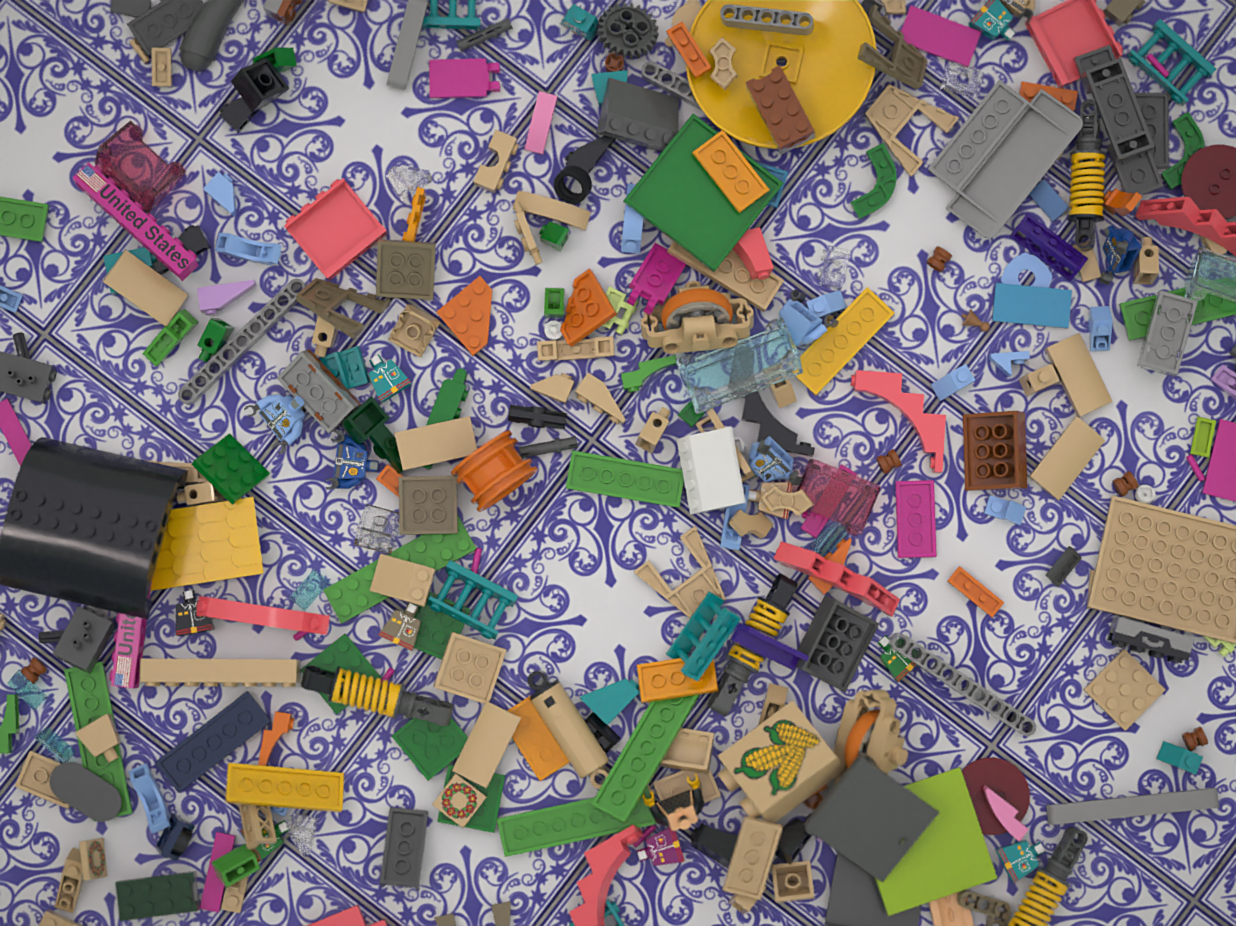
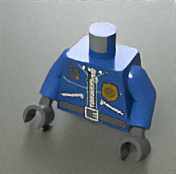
[1099,225,1142,285]
[325,430,379,490]

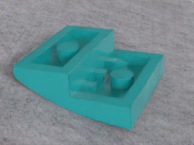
[320,346,370,390]

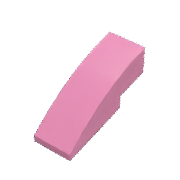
[525,91,558,155]
[983,785,1029,841]

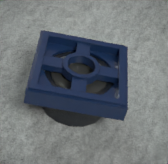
[155,814,195,861]

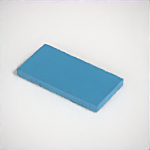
[992,283,1072,329]

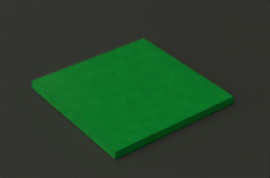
[623,113,784,272]

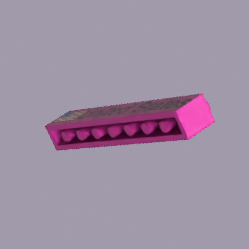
[73,162,199,281]
[109,586,151,689]

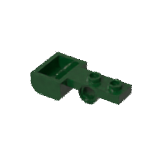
[342,396,403,474]

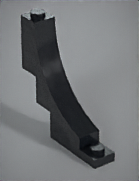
[727,345,815,457]
[690,813,812,869]

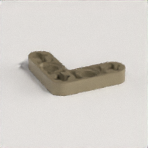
[957,890,1011,926]

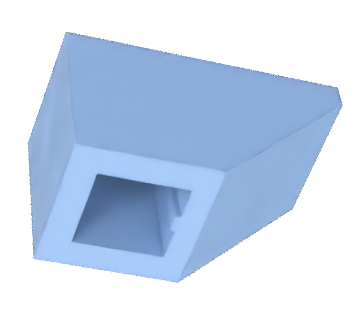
[1089,306,1113,351]

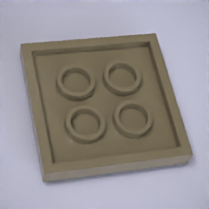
[376,239,436,300]
[399,476,458,535]

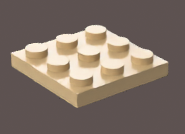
[433,632,506,704]
[1083,649,1166,731]

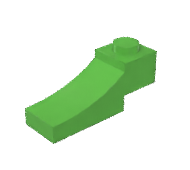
[142,309,199,367]
[621,355,677,393]
[0,694,20,753]

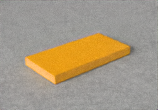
[692,130,770,213]
[637,658,719,703]
[507,696,569,781]

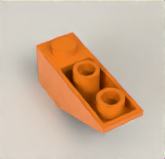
[807,538,852,595]

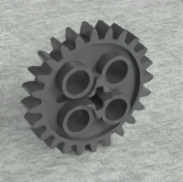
[597,2,659,60]

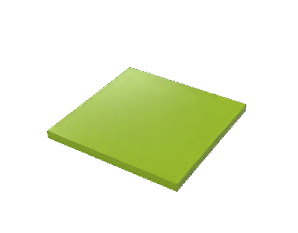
[875,767,997,916]

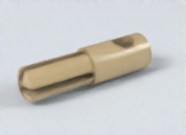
[130,38,150,64]

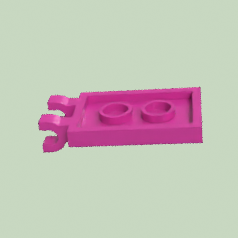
[429,58,500,99]
[627,243,687,315]

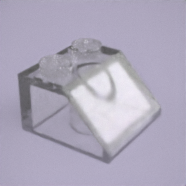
[386,165,433,201]
[354,504,399,555]
[286,812,319,857]

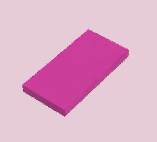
[901,6,981,68]
[1202,419,1236,502]
[895,480,937,558]

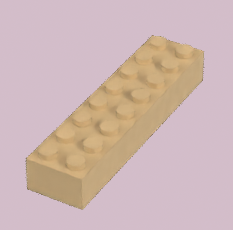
[140,659,301,687]

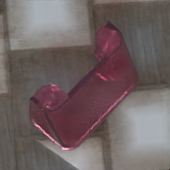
[95,120,186,213]
[795,459,881,536]

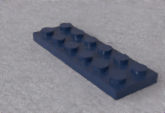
[155,691,271,793]

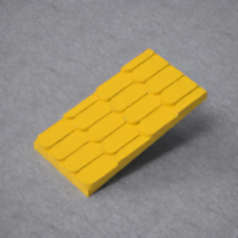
[150,497,264,591]

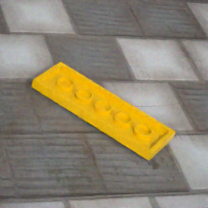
[788,287,895,396]
[225,763,344,812]

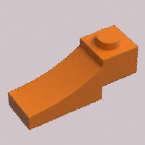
[1102,188,1143,217]
[258,711,295,766]

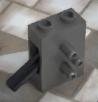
[0,332,57,404]
[38,606,116,674]

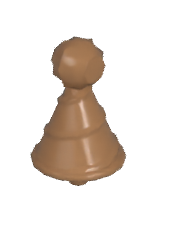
[961,309,990,332]

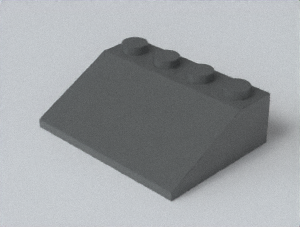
[596,78,679,152]
[795,596,879,692]

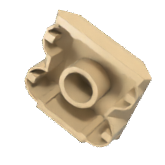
[388,304,440,357]

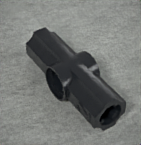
[508,404,567,430]

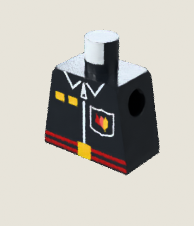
[176,590,215,636]

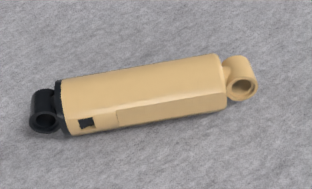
[528,670,609,789]

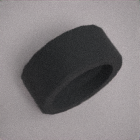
[554,165,592,204]

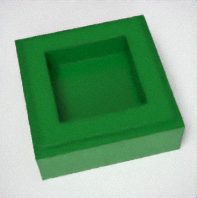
[678,401,705,428]

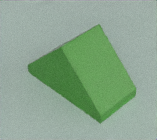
[544,288,564,318]

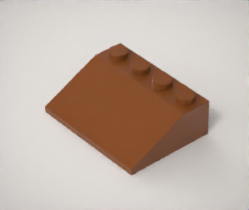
[963,411,1027,491]

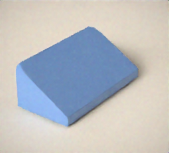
[1029,179,1069,222]

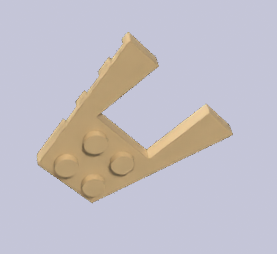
[864,84,959,177]
[633,526,725,618]

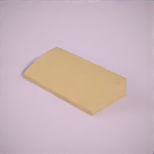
[103,249,188,326]
[1045,333,1113,417]
[1028,416,1105,501]
[452,701,521,788]
[638,721,714,774]

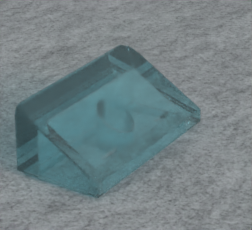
[809,519,850,558]
[289,569,330,611]
[7,670,48,711]
[35,727,76,762]

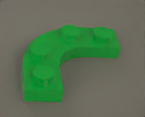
[1160,112,1205,190]
[850,143,897,220]

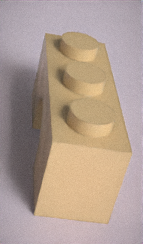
[473,130,519,193]

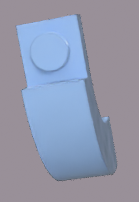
[621,184,643,254]
[215,233,282,265]
[720,484,750,550]
[129,763,171,834]

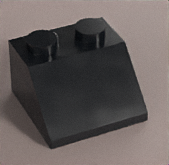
[231,58,289,112]

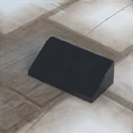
[585,712,621,754]

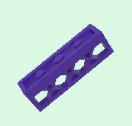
[1010,212,1088,281]
[730,622,809,671]

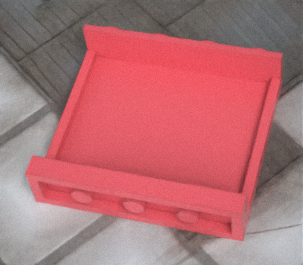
[1025,0,1123,88]
[284,178,388,281]

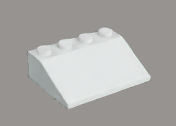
[677,427,746,515]

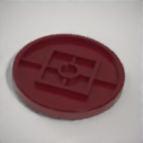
[1181,144,1236,220]
[961,757,1030,835]

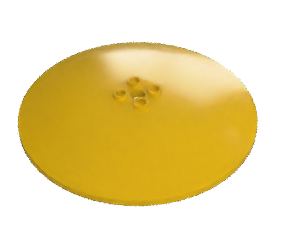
[686,0,876,149]

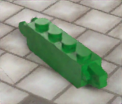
[422,368,469,470]

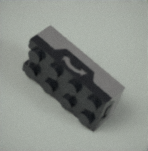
[1107,617,1194,664]

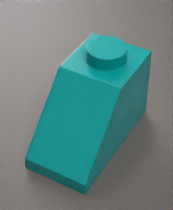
[1156,741,1203,775]

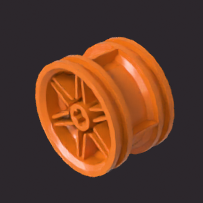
[451,430,538,512]

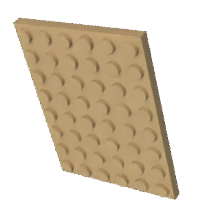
[1087,495,1236,644]

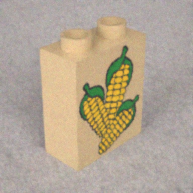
[717,700,845,823]

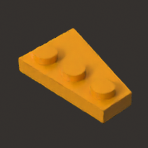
[402,187,427,241]

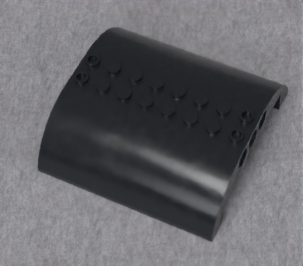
[0,437,188,620]

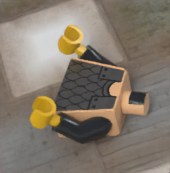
[642,774,704,831]

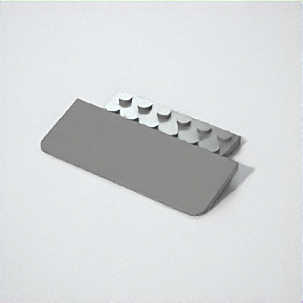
[928,79,1083,238]

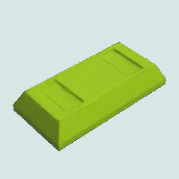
[1190,417,1216,458]

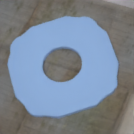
[1001,253,1052,288]

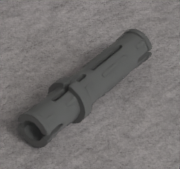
[456,18,513,52]
[519,436,578,458]

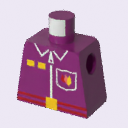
[637,827,685,866]

